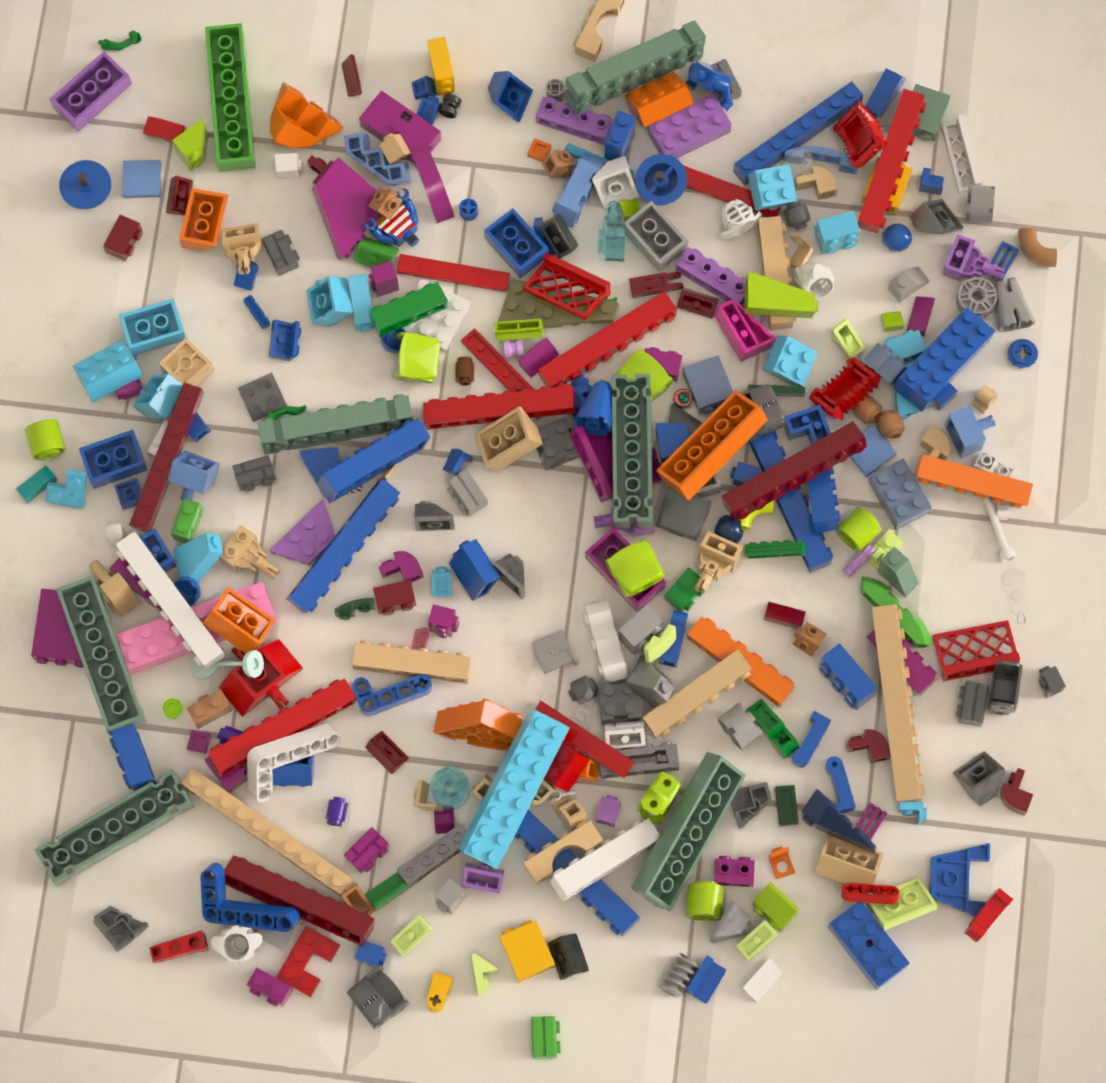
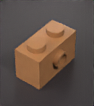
[187,689,232,729]

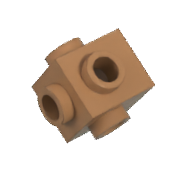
[542,150,575,178]
[368,188,402,220]
[792,622,826,657]

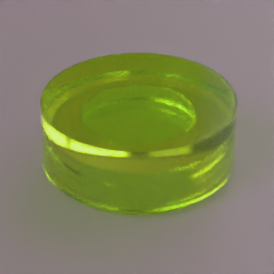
[163,698,183,719]

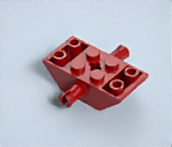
[218,639,303,717]

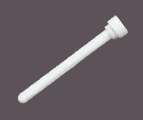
[983,496,1016,562]

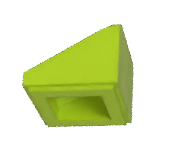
[619,199,640,221]
[881,311,904,332]

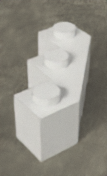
[583,601,628,682]

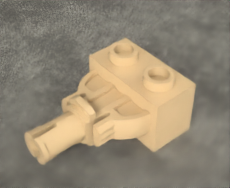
[221,223,263,275]
[219,525,280,580]
[694,531,743,594]
[89,560,140,617]

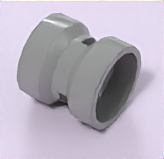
[546,79,565,102]

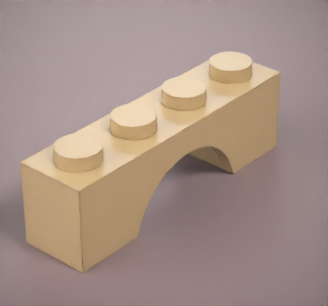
[573,0,626,62]
[523,820,603,886]

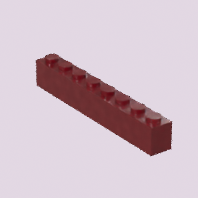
[129,382,204,533]
[722,421,867,522]
[224,855,375,947]

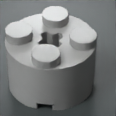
[966,185,995,224]
[718,702,763,749]

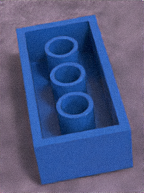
[828,902,910,990]

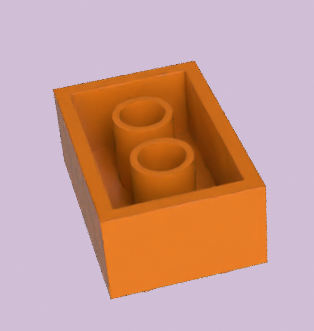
[624,72,693,128]

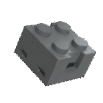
[536,417,580,471]
[598,680,641,725]

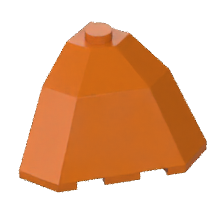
[270,82,343,148]

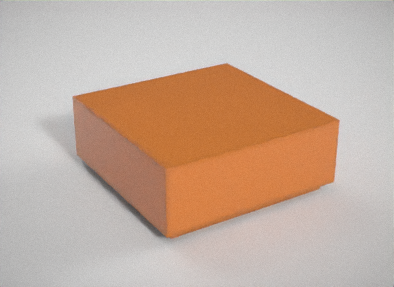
[527,138,551,162]

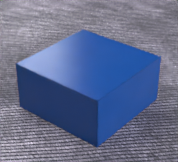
[114,478,142,510]

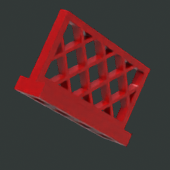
[523,253,611,321]
[932,620,1020,682]

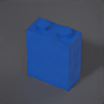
[604,110,636,160]
[449,539,501,601]

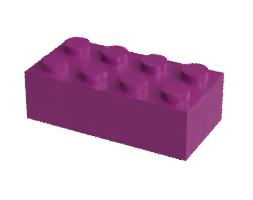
[585,527,666,613]

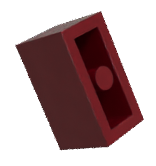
[103,214,143,261]
[373,579,416,615]

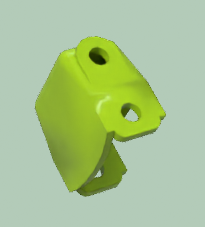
[392,332,440,383]
[614,348,673,402]
[605,539,665,597]
[637,772,681,824]

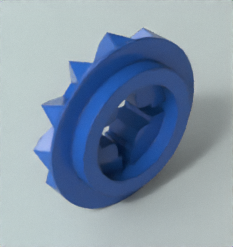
[1007,339,1038,369]

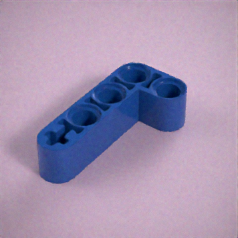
[352,675,432,716]

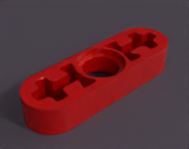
[841,883,899,904]

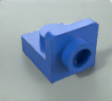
[417,95,443,125]

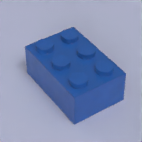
[484,208,549,278]
[79,429,148,489]
[819,643,877,710]
[110,724,157,791]

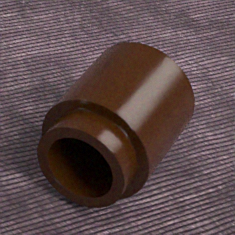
[455,356,474,386]

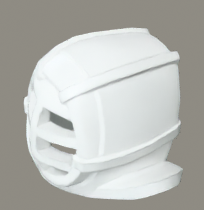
[719,199,761,239]
[793,263,834,303]
[211,925,262,963]

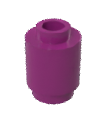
[115,379,143,400]

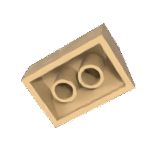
[476,407,543,471]
[814,834,884,884]

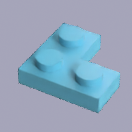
[46,469,87,509]

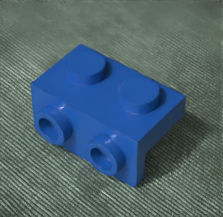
[269,320,301,362]

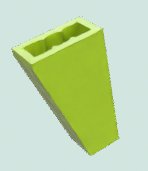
[745,272,818,318]

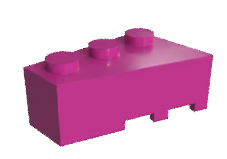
[714,299,777,362]

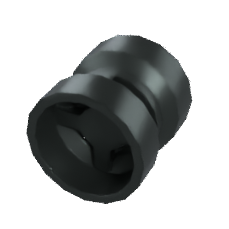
[438,93,462,119]

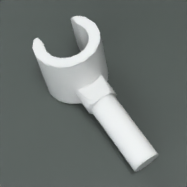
[995,502,1008,520]
[549,789,576,804]

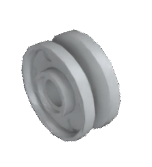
[956,277,997,319]

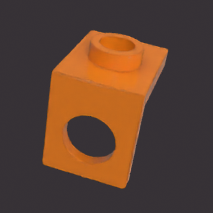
[768,846,795,880]

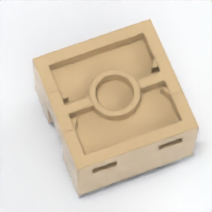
[159,338,214,387]

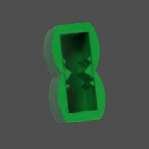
[664,567,707,612]

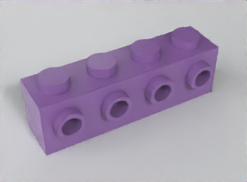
[536,97,613,145]
[676,247,745,305]

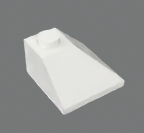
[592,156,639,209]

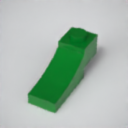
[746,699,800,759]

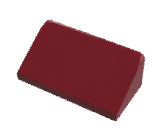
[342,54,362,97]
[166,175,193,215]
[677,288,719,319]
[764,602,806,629]
[366,731,409,774]

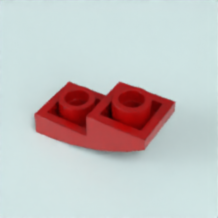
[143,116,185,143]

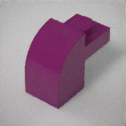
[379,551,424,583]

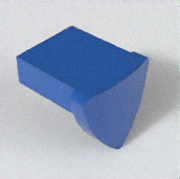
[234,261,259,291]
[443,449,473,475]

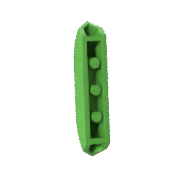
[861,576,931,648]

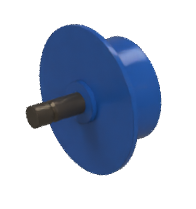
[59,160,111,209]

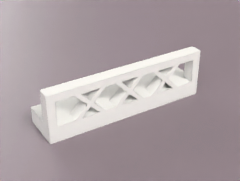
[941,114,983,193]

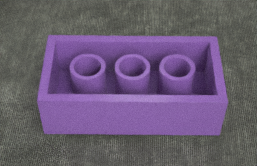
[50,51,132,132]
[648,94,731,159]

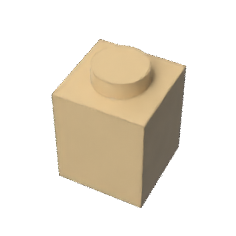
[379,133,411,164]

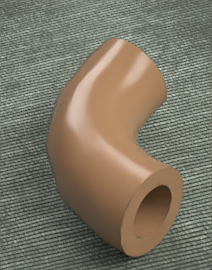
[1018,228,1057,267]

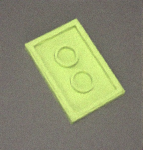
[866,877,937,930]

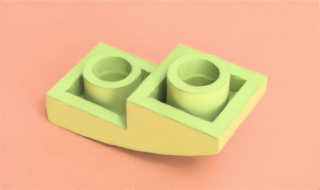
[643,624,676,663]

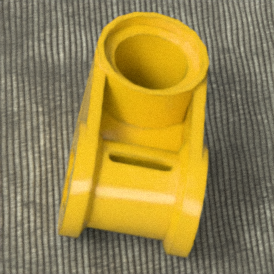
[426,972,454,1012]

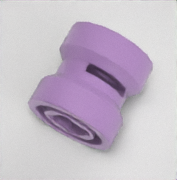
[503,339,524,359]

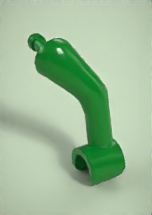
[98,30,141,51]
[264,405,307,421]

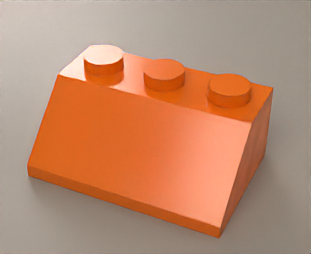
[179,188,228,251]
[203,587,275,653]

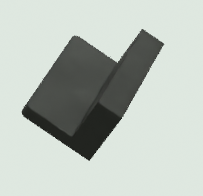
[548,933,589,980]

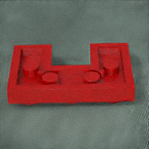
[276,926,341,997]

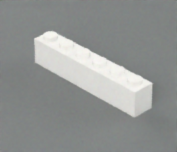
[550,818,660,902]

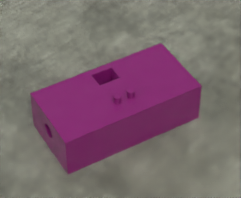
[359,90,442,163]

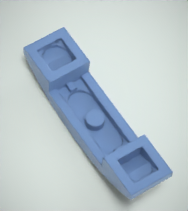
[784,146,858,175]

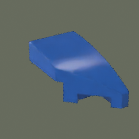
[533,217,555,255]

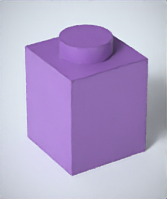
[596,795,621,827]

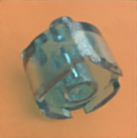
[430,766,470,810]

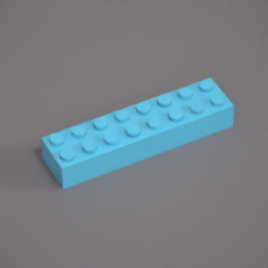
[458,707,570,869]

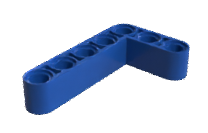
[200,862,300,932]

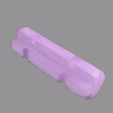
[843,544,875,577]

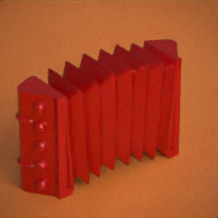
[833,101,887,169]
[809,357,881,420]

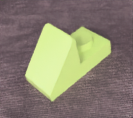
[831,318,865,359]
[471,954,499,996]

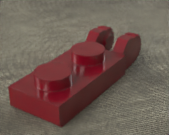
[629,271,684,298]

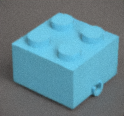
[748,164,797,211]
[814,211,860,254]
[306,276,353,327]
[763,336,818,386]
[133,374,182,420]

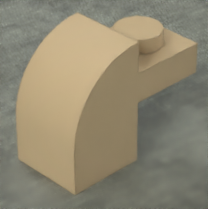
[795,166,837,200]
[920,425,950,460]
[552,795,588,832]

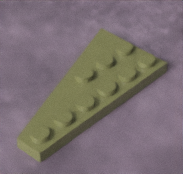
[498,279,619,328]

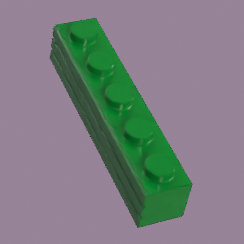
[744,539,806,559]

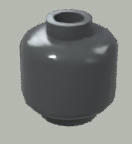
[784,201,811,230]
[568,676,599,704]

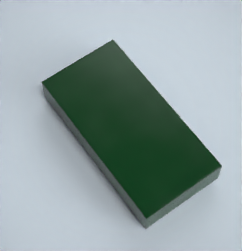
[775,785,799,826]

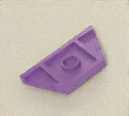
[269,500,335,565]

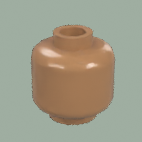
[854,396,882,424]
[877,410,905,440]

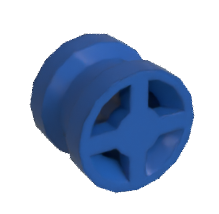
[459,198,478,221]

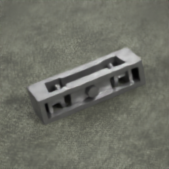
[599,742,679,779]
[397,823,466,889]

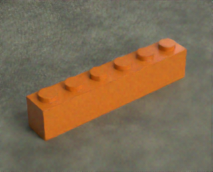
[914,454,1033,509]
[687,616,795,708]

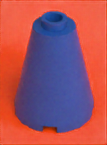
[574,380,613,436]

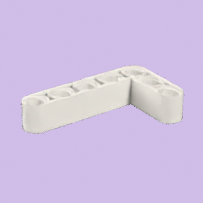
[247,723,342,803]

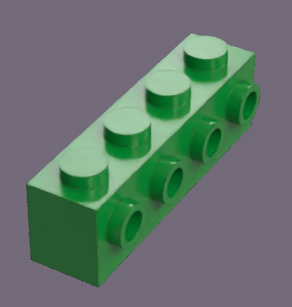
[370,282,448,338]

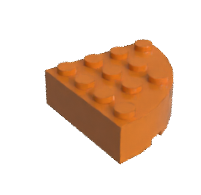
[433,699,524,751]

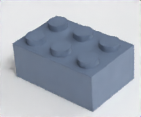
[868,458,932,530]

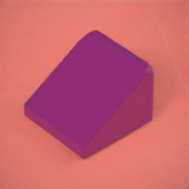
[434,808,455,834]

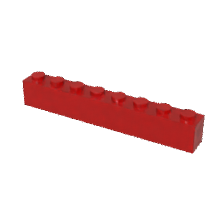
[858,89,927,234]
[538,291,677,388]
[423,384,577,430]
[208,678,356,777]

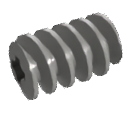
[659,953,699,998]

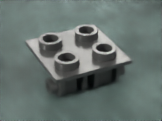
[238,372,287,422]

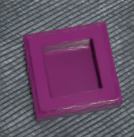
[187,730,211,754]

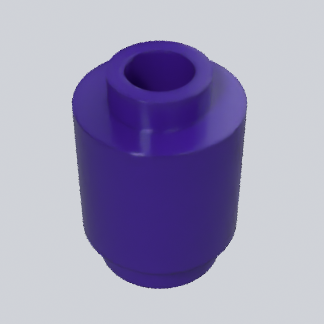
[217,725,244,745]
[325,797,348,827]

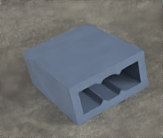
[683,355,733,414]

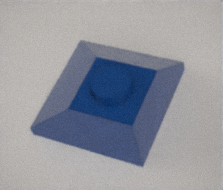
[488,71,533,122]

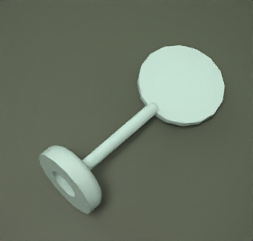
[191,650,264,680]

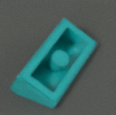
[16,465,57,503]

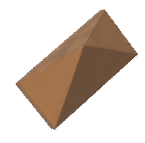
[340,883,376,915]

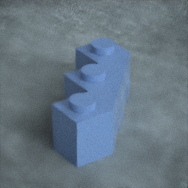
[344,133,412,186]
[552,153,606,228]

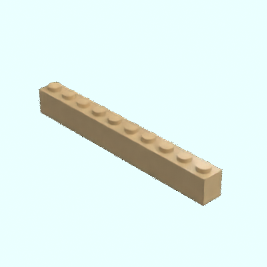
[872,604,925,802]
[181,768,354,897]

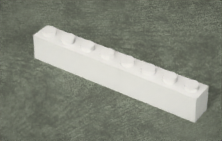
[115,531,225,670]

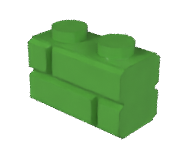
[171,498,204,543]
[531,1016,561,1059]

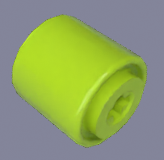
[25,419,66,461]
[836,507,881,552]
[686,881,724,921]

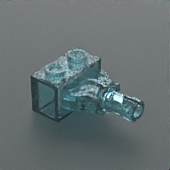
[598,201,626,261]

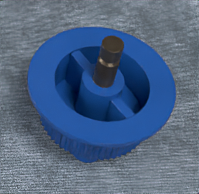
[635,154,687,205]

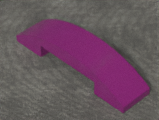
[410,147,455,223]

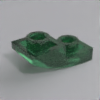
[335,598,375,620]

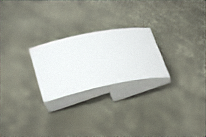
[974,449,1017,478]

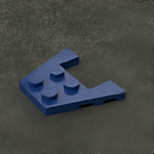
[929,843,990,917]

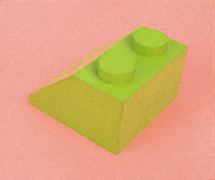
[172,119,208,170]
[752,881,800,932]

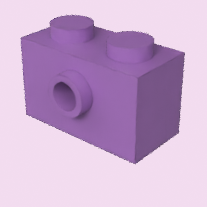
[461,862,504,894]

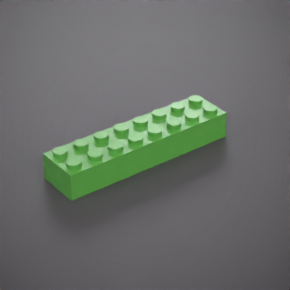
[205,23,256,172]

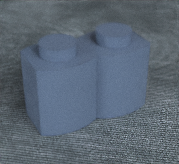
[863,343,907,386]

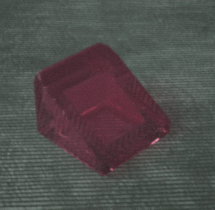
[411,627,430,649]

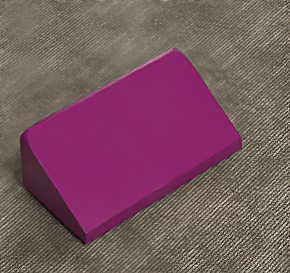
[906,296,935,336]
[518,337,559,378]

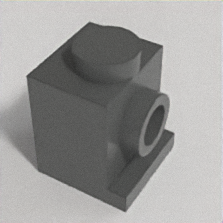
[1038,666,1066,698]

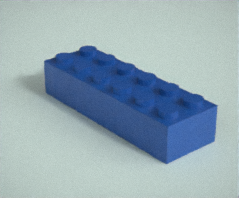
[893,307,995,412]
[317,418,430,504]

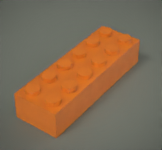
[656,390,768,501]

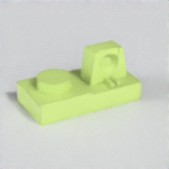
[867,529,904,570]
[390,915,433,957]
[736,920,779,961]

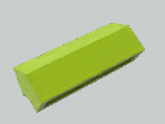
[495,318,544,341]

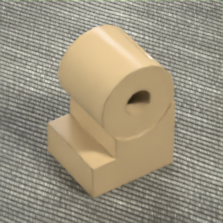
[971,385,997,414]

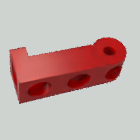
[964,888,1014,942]
[149,930,209,963]

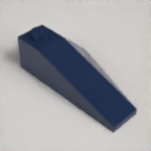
[802,789,876,854]

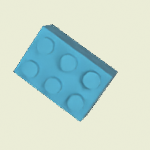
[119,298,186,356]
[73,339,143,402]

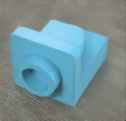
[432,567,452,596]
[898,801,927,825]

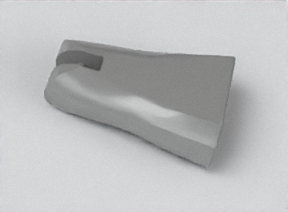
[995,277,1036,332]

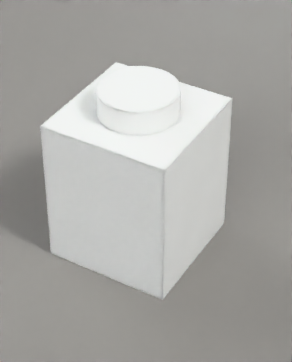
[275,153,303,179]

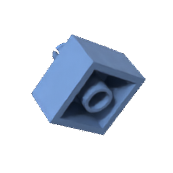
[945,405,996,458]
[167,451,220,501]

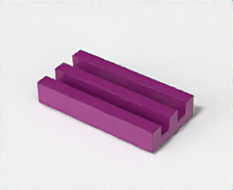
[854,803,887,840]

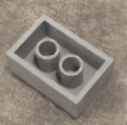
[623,201,688,271]

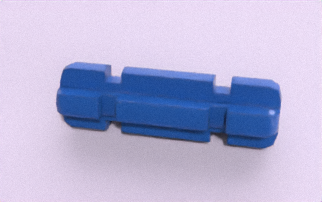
[243,295,270,329]

